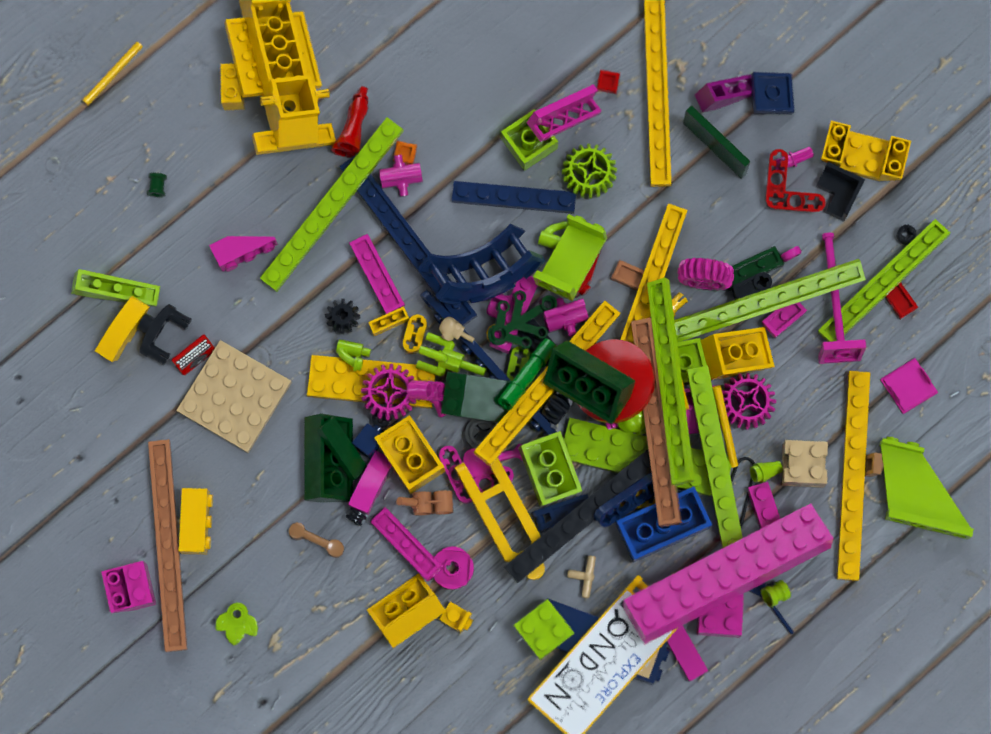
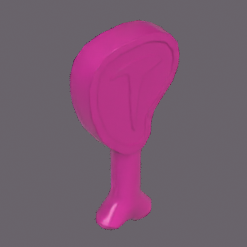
[463,443,523,479]

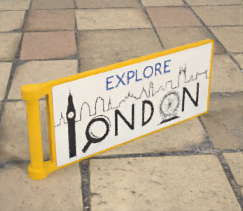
[528,575,679,734]

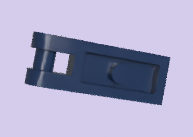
[531,494,589,533]

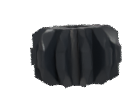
[325,298,361,334]
[541,391,574,425]

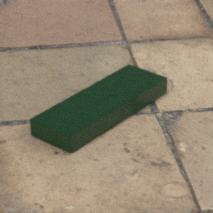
[727,246,785,292]
[317,416,367,480]

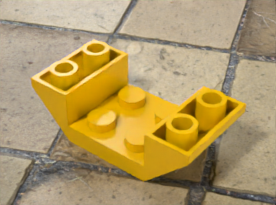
[821,120,911,181]

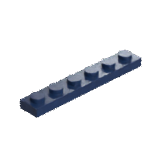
[452,181,576,214]

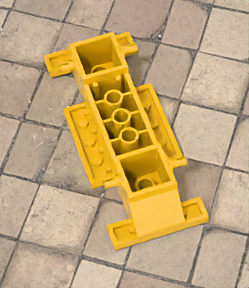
[224,0,336,155]

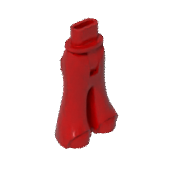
[331,86,368,158]

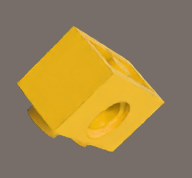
[221,63,245,110]

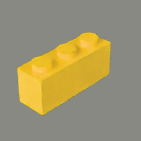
[179,488,213,555]

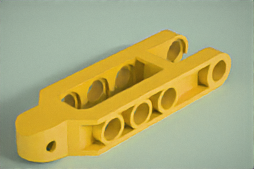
[454,458,545,580]

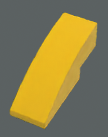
[95,296,150,362]

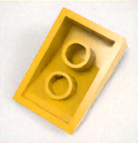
[701,327,775,380]
[374,415,445,494]

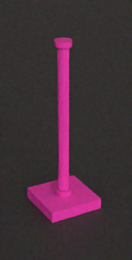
[818,232,866,364]

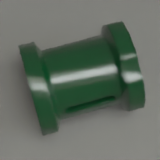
[147,173,167,198]

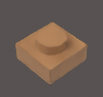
[865,452,884,477]

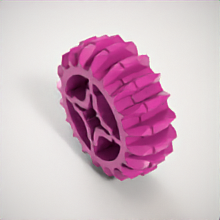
[677,257,734,291]
[361,364,417,421]
[722,373,776,430]

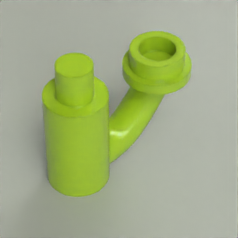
[538,221,568,249]
[336,339,371,372]

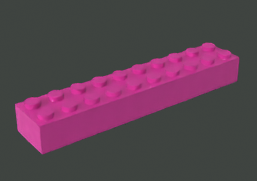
[623,503,833,645]

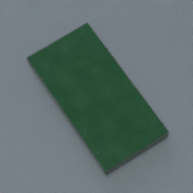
[683,106,750,179]

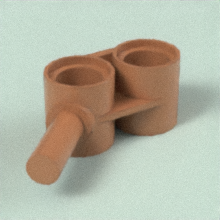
[396,491,453,515]

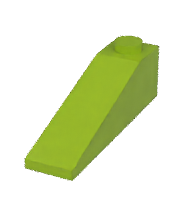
[71,269,160,307]

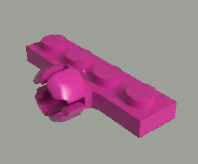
[486,276,537,354]

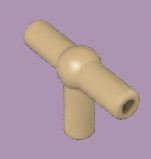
[567,555,596,598]

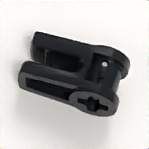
[732,272,772,300]

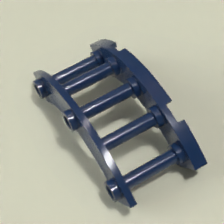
[418,224,546,304]

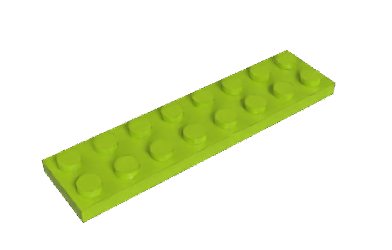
[564,418,731,497]

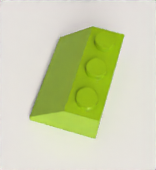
[518,431,582,507]

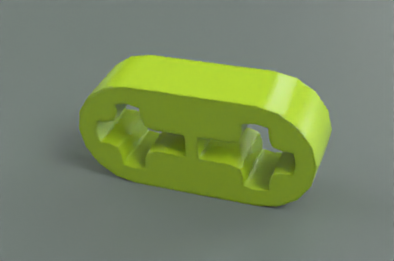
[507,346,530,381]

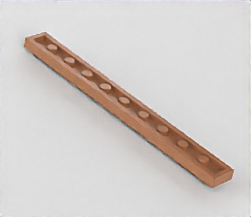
[631,318,682,527]
[148,439,188,652]

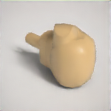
[439,317,475,343]

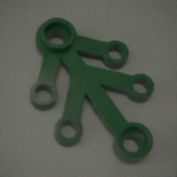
[487,290,557,350]

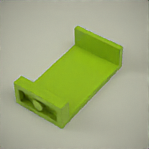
[533,214,607,301]

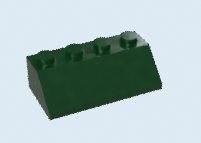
[543,340,636,424]
[304,414,353,502]

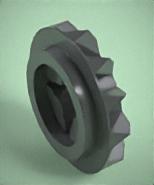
[465,419,496,448]

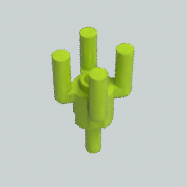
[416,332,486,377]

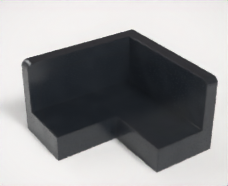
[816,162,865,221]

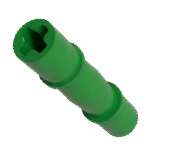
[498,339,556,410]

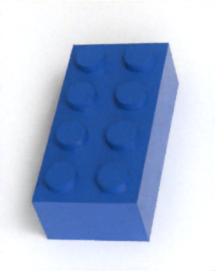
[616,486,712,563]

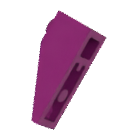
[695,74,752,113]

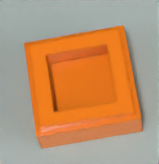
[393,141,417,165]

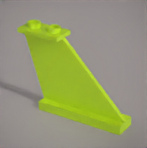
[879,437,974,540]

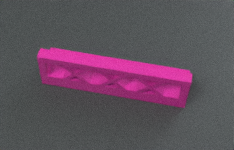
[526,84,602,142]

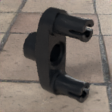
[137,304,192,365]

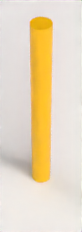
[82,42,143,106]
[713,385,738,468]

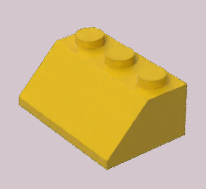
[367,573,446,648]

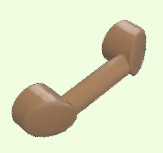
[289,522,344,558]

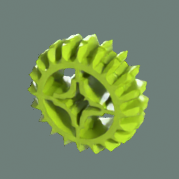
[562,143,617,199]

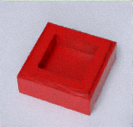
[597,70,620,94]

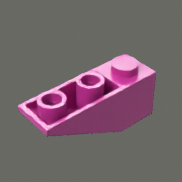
[209,236,278,272]

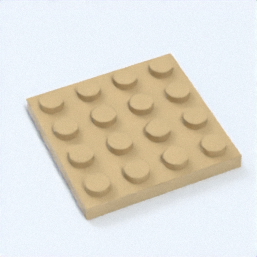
[176,340,292,453]

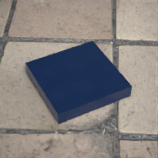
[751,72,795,114]

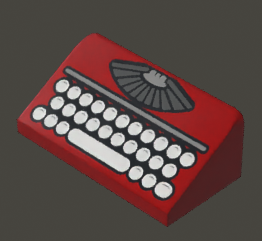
[172,334,215,375]

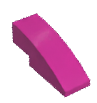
[348,451,392,516]

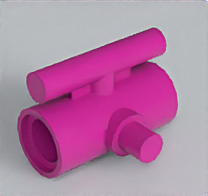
[379,155,423,197]
[543,298,589,336]

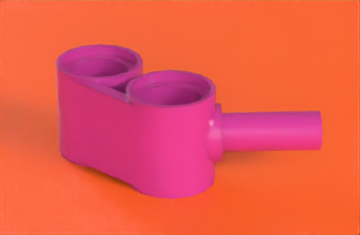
[407,380,446,417]

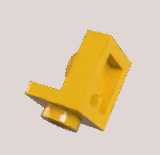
[439,602,473,633]

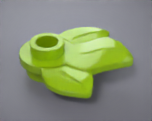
[216,602,258,645]

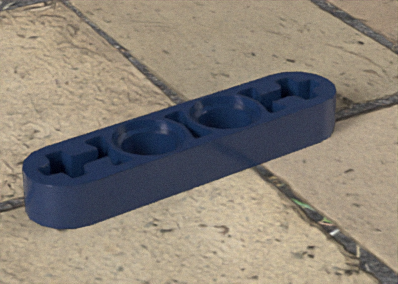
[594,472,655,527]

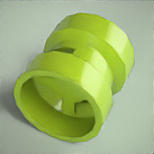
[761,579,791,608]

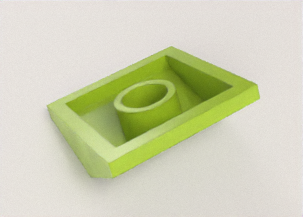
[677,338,707,385]

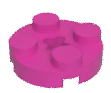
[434,547,474,590]

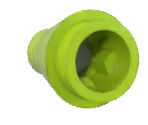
[750,461,783,483]

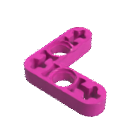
[439,446,514,504]

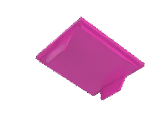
[880,358,938,414]

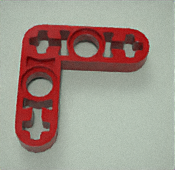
[765,149,826,212]

